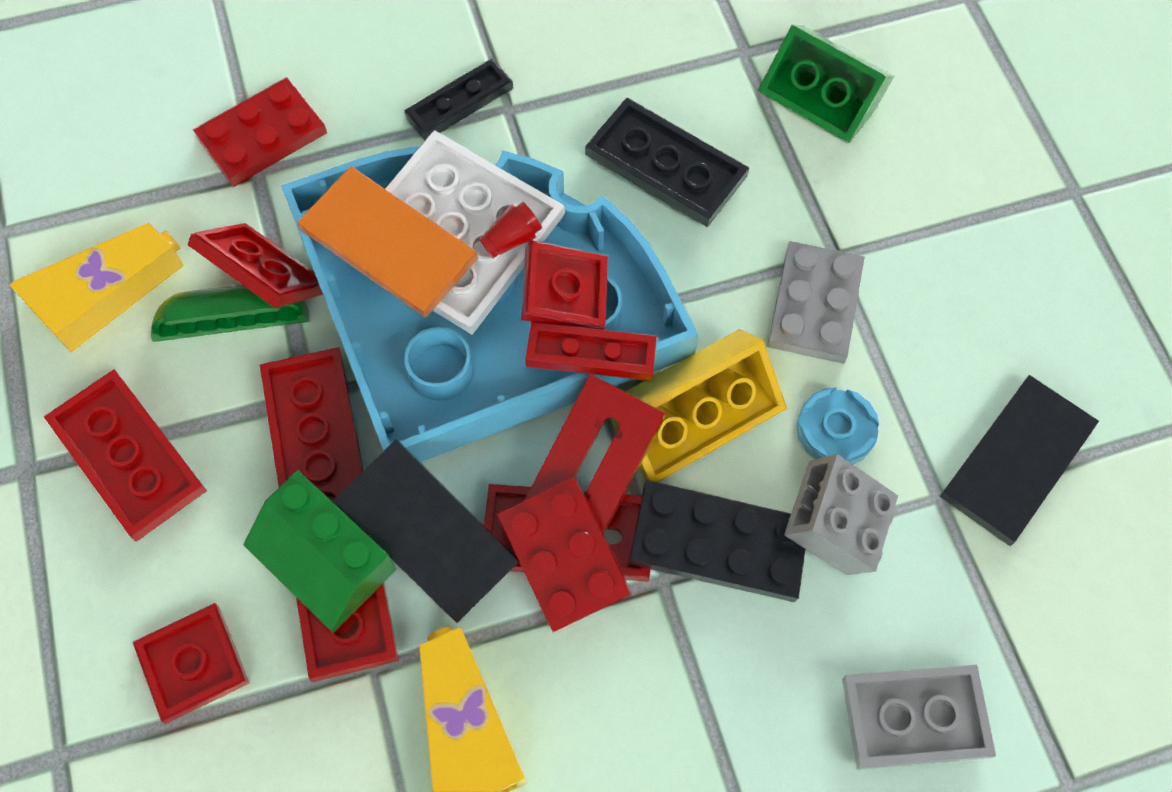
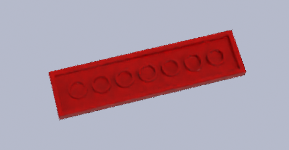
[259,347,399,682]

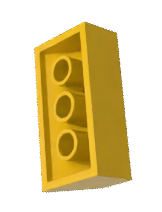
[610,329,787,482]

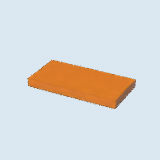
[297,166,478,318]

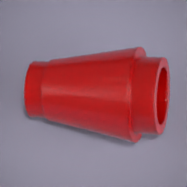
[479,202,542,259]

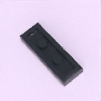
[404,58,513,141]

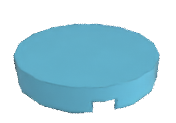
[796,388,879,464]

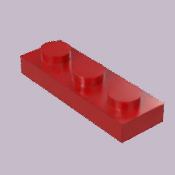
[525,322,657,381]

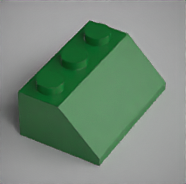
[757,24,895,143]
[243,470,396,633]

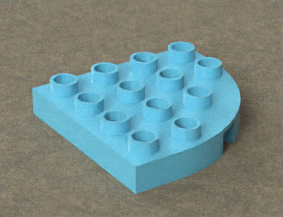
[281,146,699,462]

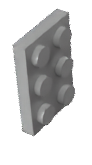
[767,241,865,364]
[842,665,996,770]

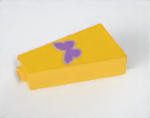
[10,223,184,352]
[419,626,527,792]

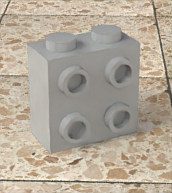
[784,454,898,575]

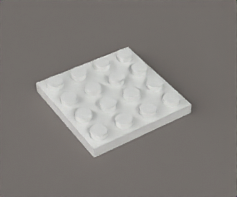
[385,130,565,335]

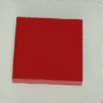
[521,240,608,330]
[132,603,250,724]

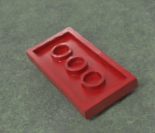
[44,369,207,542]

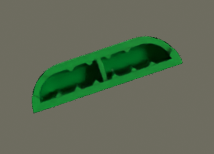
[151,285,310,342]

